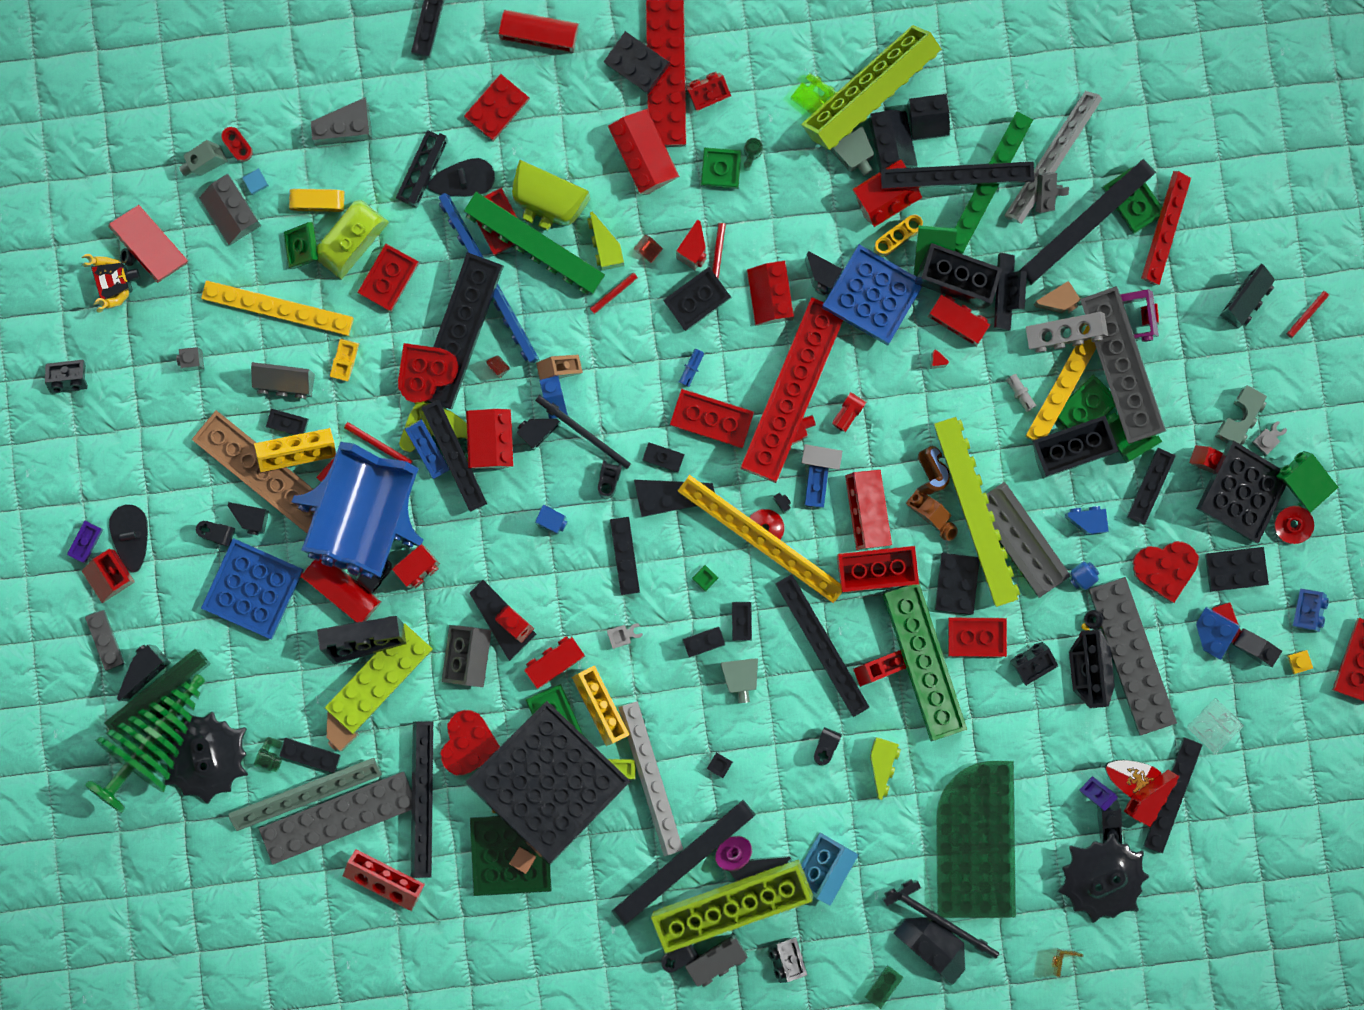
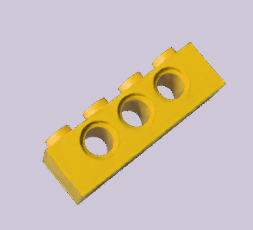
[254,428,336,472]
[572,665,629,746]

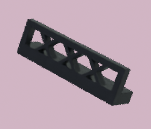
[396,130,448,208]

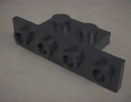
[994,253,1027,331]

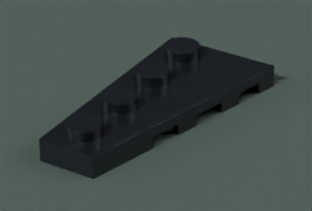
[634,480,715,517]
[470,580,537,661]

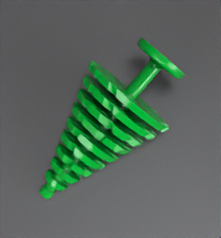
[84,674,205,814]

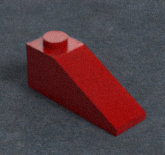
[853,650,906,687]

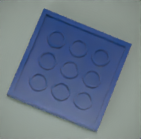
[822,244,922,346]
[201,538,304,640]

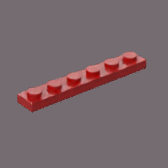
[1141,171,1191,285]

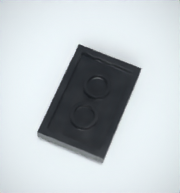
[603,31,671,95]
[663,267,732,331]
[1205,547,1269,592]
[935,553,980,615]

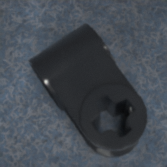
[598,460,622,499]
[196,521,235,547]
[357,559,392,594]
[814,727,842,766]
[661,944,699,973]

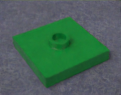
[701,147,742,189]
[284,222,319,269]

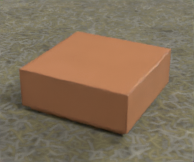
[509,847,536,874]

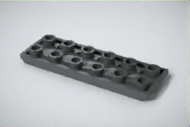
[986,482,1070,598]

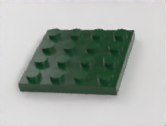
[470,816,552,896]

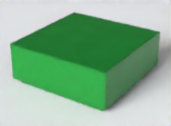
[692,565,719,592]

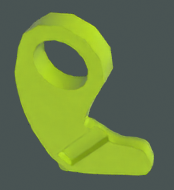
[399,402,467,452]

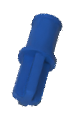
[679,349,704,387]

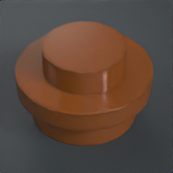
[940,522,958,541]

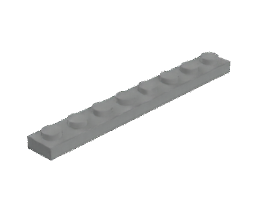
[1004,91,1102,224]
[618,701,683,856]

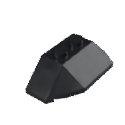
[1069,629,1115,708]
[894,917,965,985]

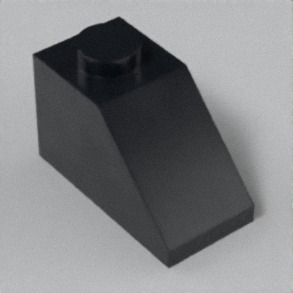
[517,419,561,450]
[227,502,269,536]
[1233,628,1283,668]

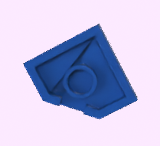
[1196,607,1240,660]

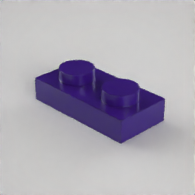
[67,520,103,564]
[1079,776,1118,811]

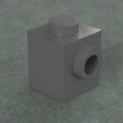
[177,347,204,371]

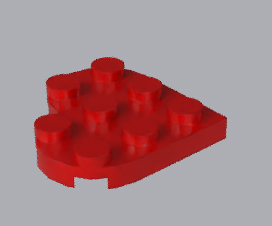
[398,343,458,403]
[1132,541,1199,603]
[441,710,500,775]

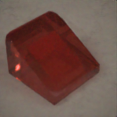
[634,235,663,263]
[486,355,510,378]

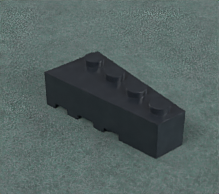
[317,616,406,665]

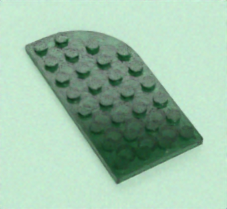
[936,761,1016,918]

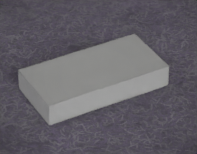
[801,444,843,470]

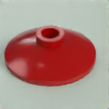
[1275,506,1315,544]
[749,509,784,540]

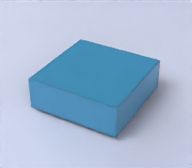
[242,168,269,195]

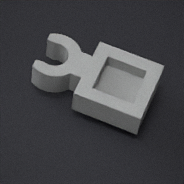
[1252,421,1287,456]
[607,623,643,649]

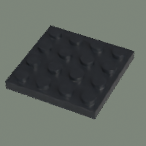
[1196,440,1287,543]

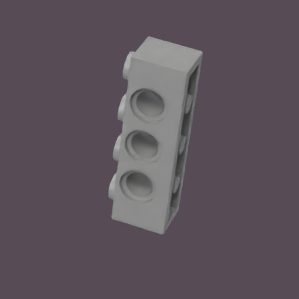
[1026,312,1108,353]

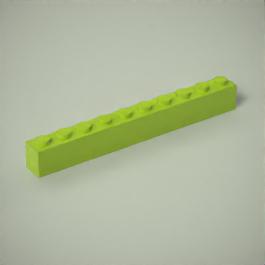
[934,417,1020,607]

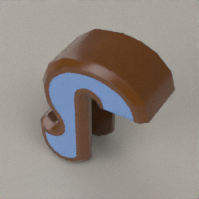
[917,446,950,495]

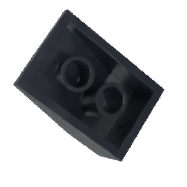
[116,644,171,701]

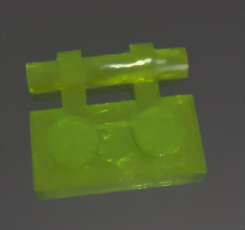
[790,72,837,114]

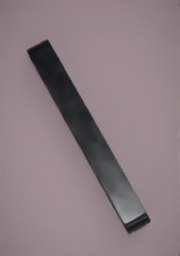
[1019,158,1156,286]
[611,799,756,926]

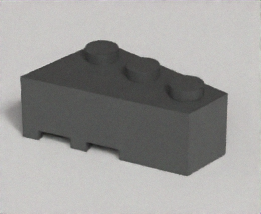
[311,97,372,146]
[685,934,748,987]

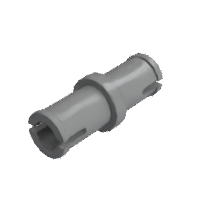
[1006,374,1037,412]

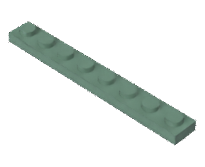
[229,758,382,831]

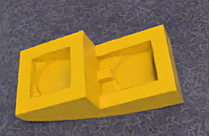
[330,339,359,381]

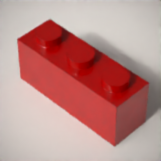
[928,294,990,346]
[524,636,585,689]

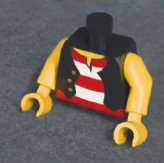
[81,254,140,312]

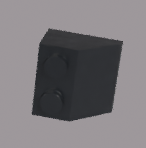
[907,94,950,141]
[805,251,842,296]

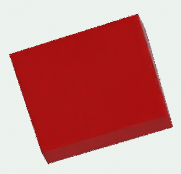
[1141,303,1159,326]
[931,350,949,369]

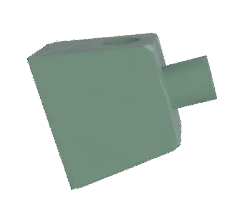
[830,127,874,176]
[179,140,228,176]
[721,658,758,703]

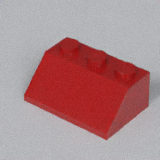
[852,159,922,227]
[747,260,794,326]
[466,409,513,469]

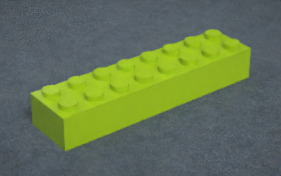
[801,25,942,150]
[651,859,813,953]

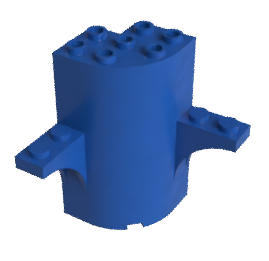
[292,442,424,578]

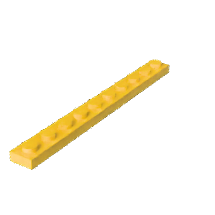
[678,475,842,603]

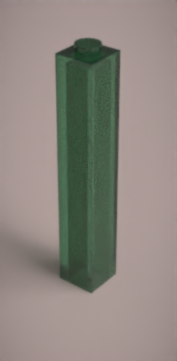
[104,649,211,736]

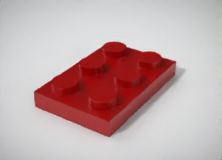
[464,74,530,141]
[476,188,517,256]
[357,244,419,312]
[948,618,1007,657]

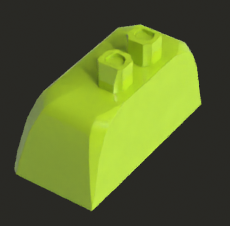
[512,160,590,231]
[317,200,389,280]

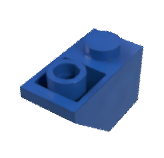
[1065,506,1109,535]

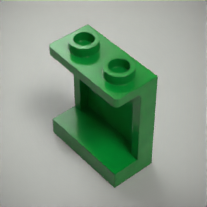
[1106,412,1162,463]
[1276,451,1339,513]

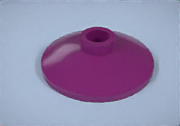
[715,836,752,871]

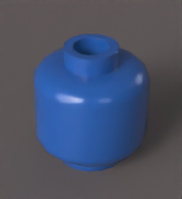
[1070,562,1100,590]

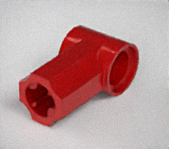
[832,392,867,432]

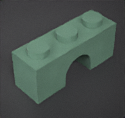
[1215,385,1267,445]

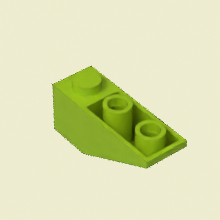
[587,211,624,271]
[870,737,901,800]

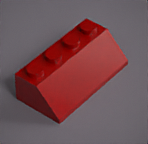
[608,109,680,195]
[837,546,919,592]

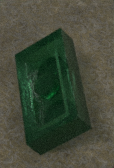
[864,965,904,1009]

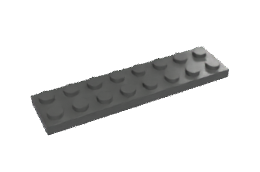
[1080,286,1166,444]
[1088,577,1177,736]
[259,771,412,865]

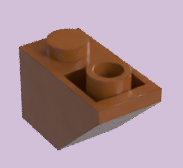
[906,489,952,530]

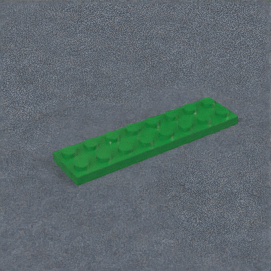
[882,583,968,742]

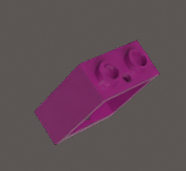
[1120,289,1159,342]

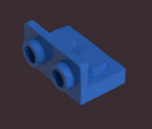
[1293,588,1329,632]

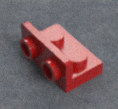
[686,72,731,111]

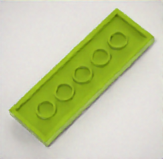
[324,623,433,734]

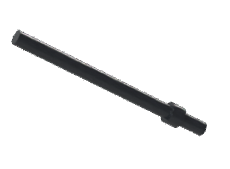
[535,395,631,469]
[898,893,999,959]

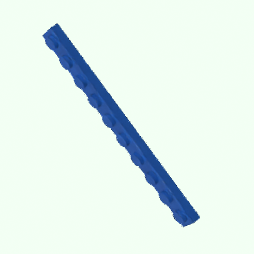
[439,193,540,363]

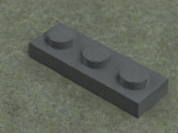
[85,610,125,671]

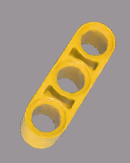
[289,189,345,212]
[874,215,923,257]

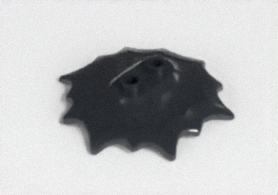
[164,712,248,804]
[1058,833,1149,923]

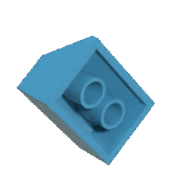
[801,832,859,906]

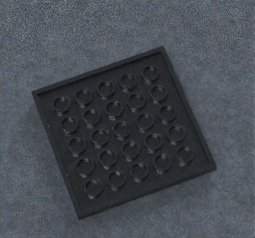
[465,701,631,865]

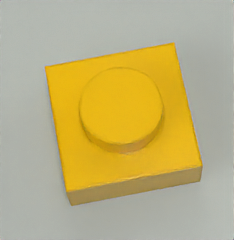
[1287,650,1313,674]

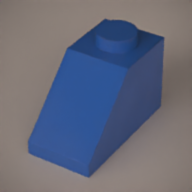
[539,376,568,419]
[535,505,568,534]

